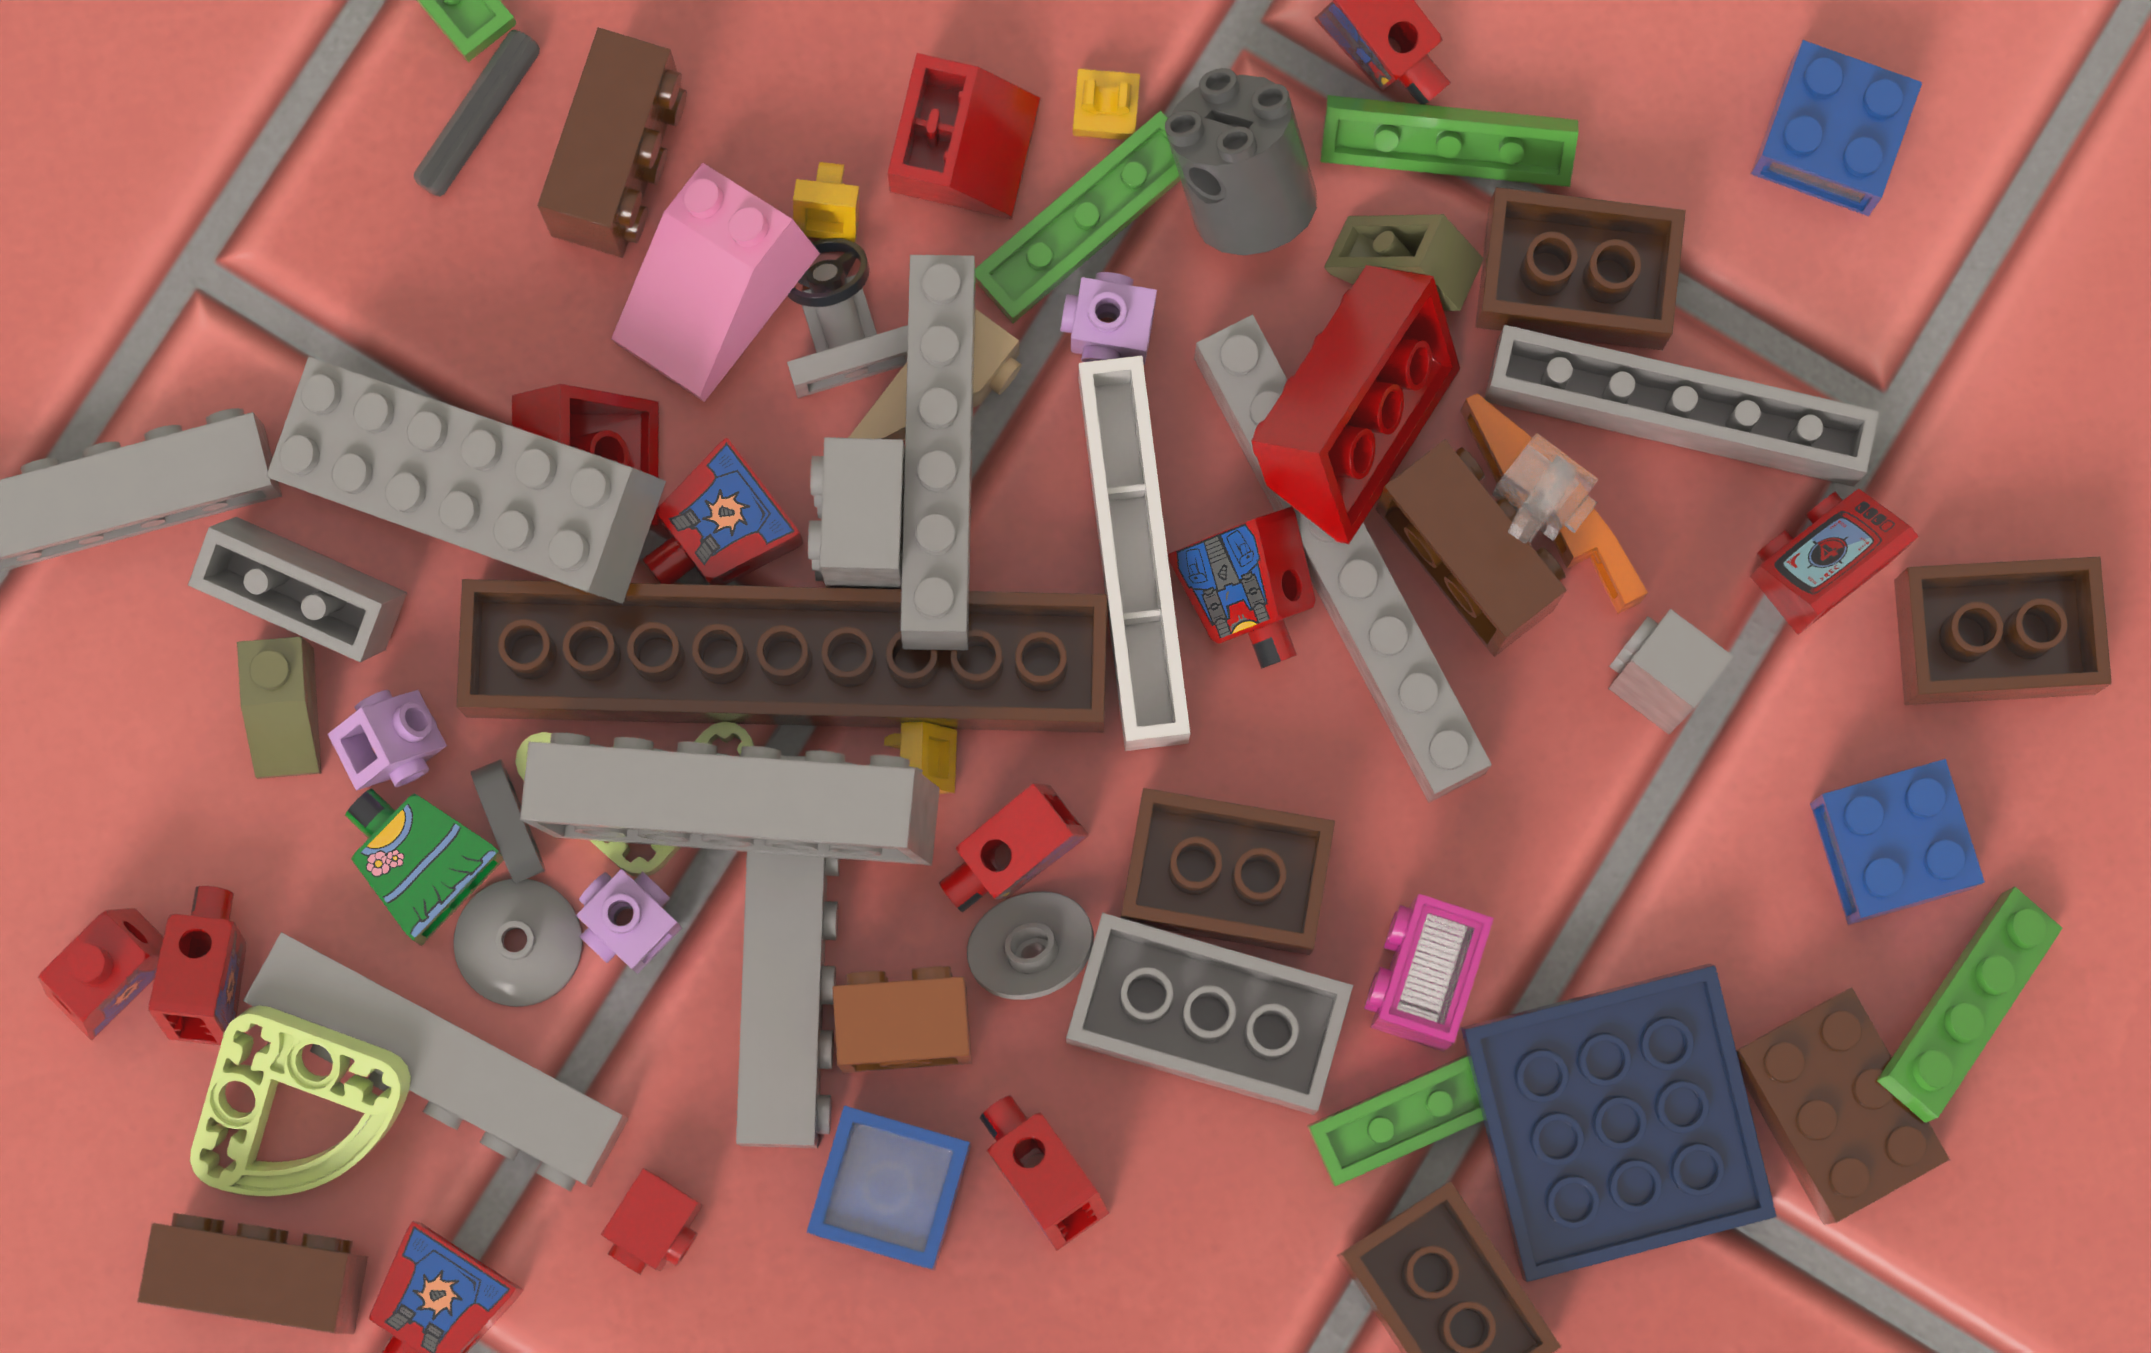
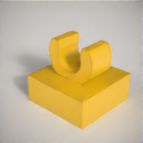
[1073,69,1140,140]
[793,162,859,242]
[884,722,957,794]

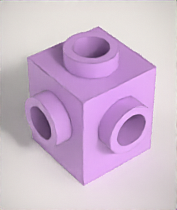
[1060,272,1157,365]
[328,690,447,791]
[576,869,682,974]

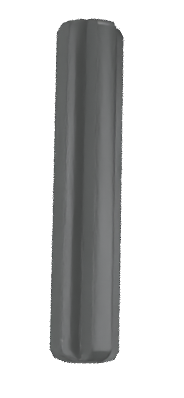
[413,29,540,197]

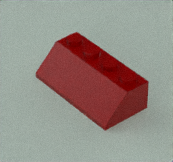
[1251,265,1460,544]

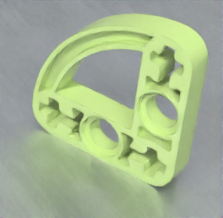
[190,1005,411,1196]

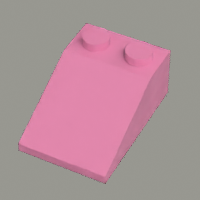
[611,163,820,402]

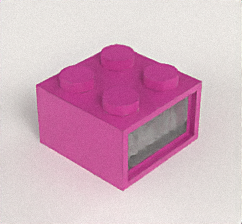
[1364,894,1494,1052]

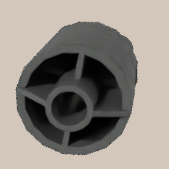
[1165,68,1317,256]

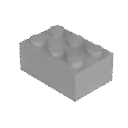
[808,437,905,589]

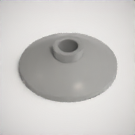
[454,879,583,1007]
[967,892,1094,1000]

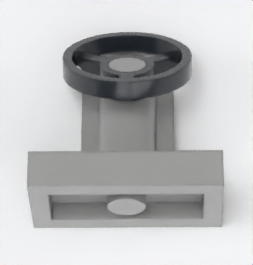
[787,238,908,398]

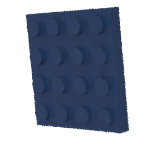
[1461,963,1777,1282]

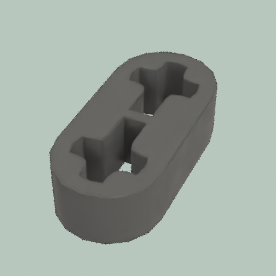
[471,759,546,883]

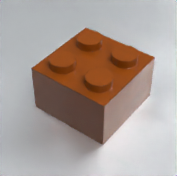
[832,966,972,1073]

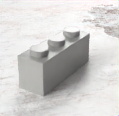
[188,517,407,662]
[1608,609,1734,734]

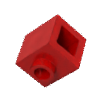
[601,1168,703,1274]

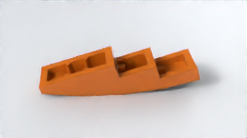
[1460,393,1648,614]

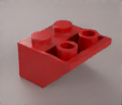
[887,53,1041,219]

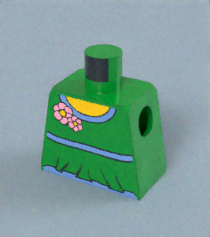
[345,788,504,946]

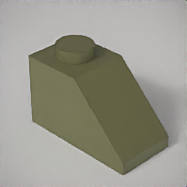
[1324,214,1484,311]
[237,637,321,779]

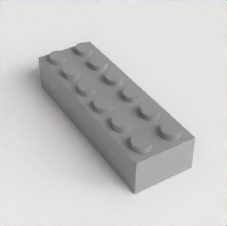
[266,357,666,604]
[520,733,940,865]

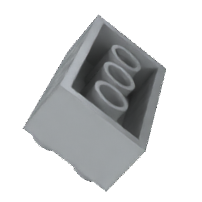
[1066,913,1353,1115]

